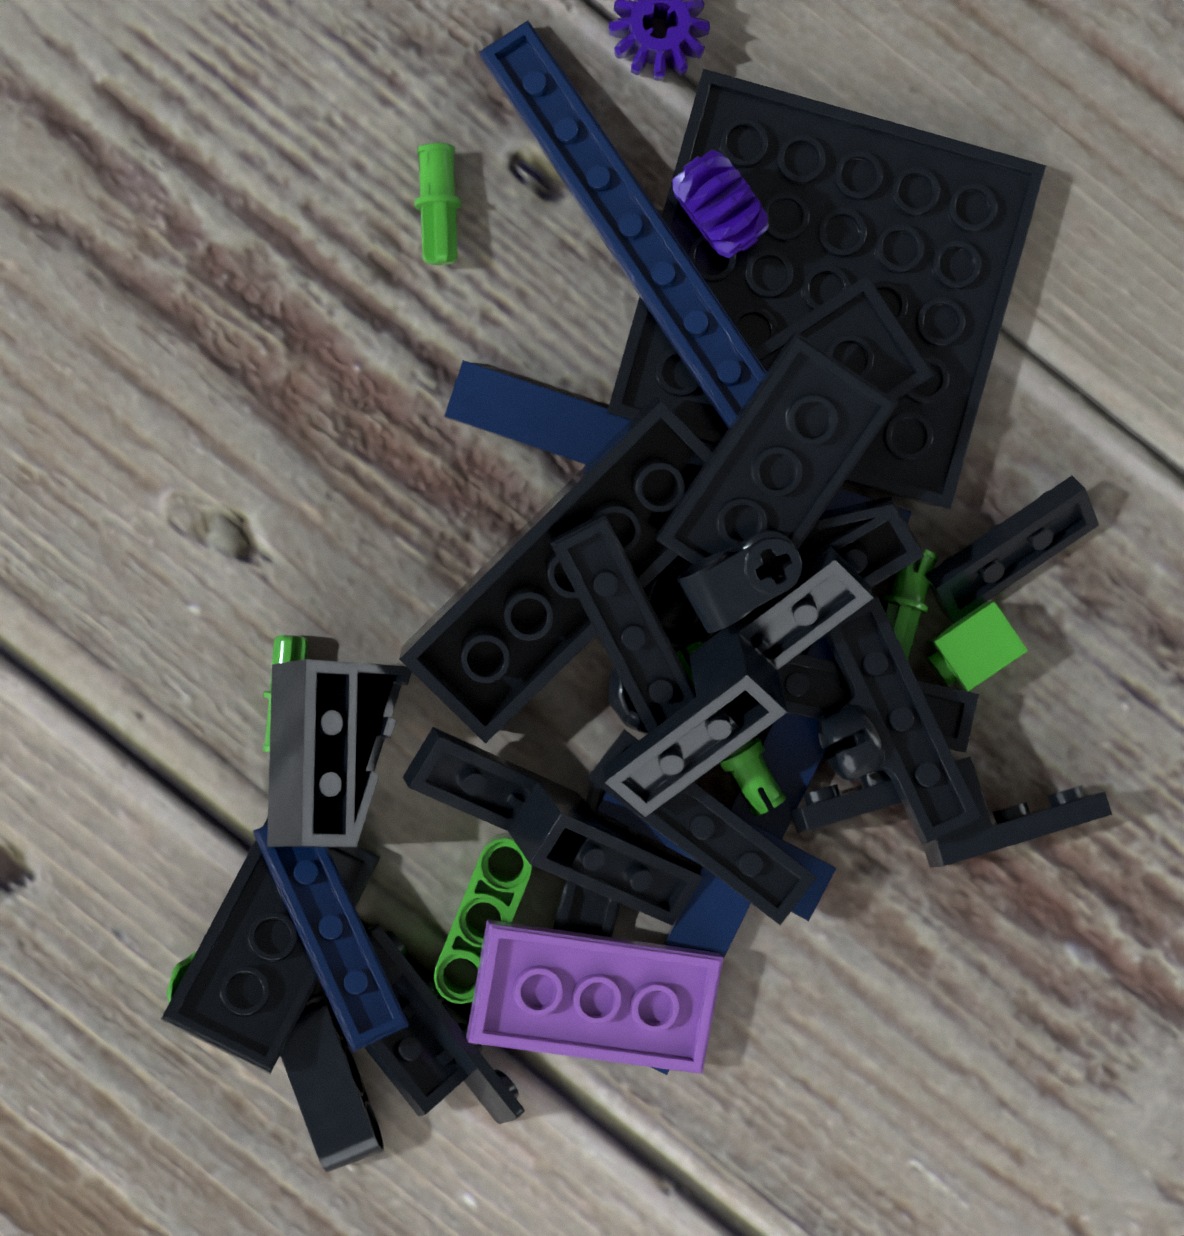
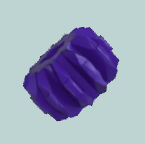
[608,0,710,81]
[672,150,768,258]

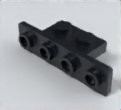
[364,924,525,1124]

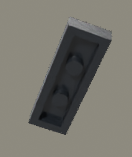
[924,475,1099,624]

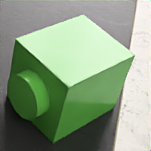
[926,601,1028,691]

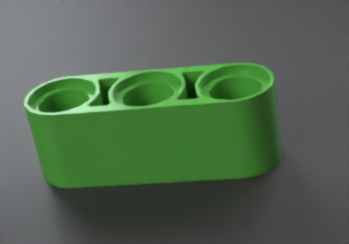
[434,832,532,1004]

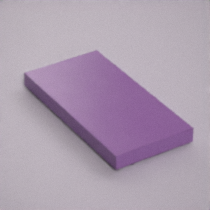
[466,920,724,1074]

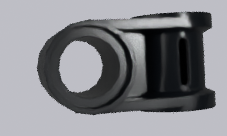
[677,530,802,633]

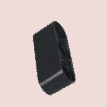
[280,990,384,1172]

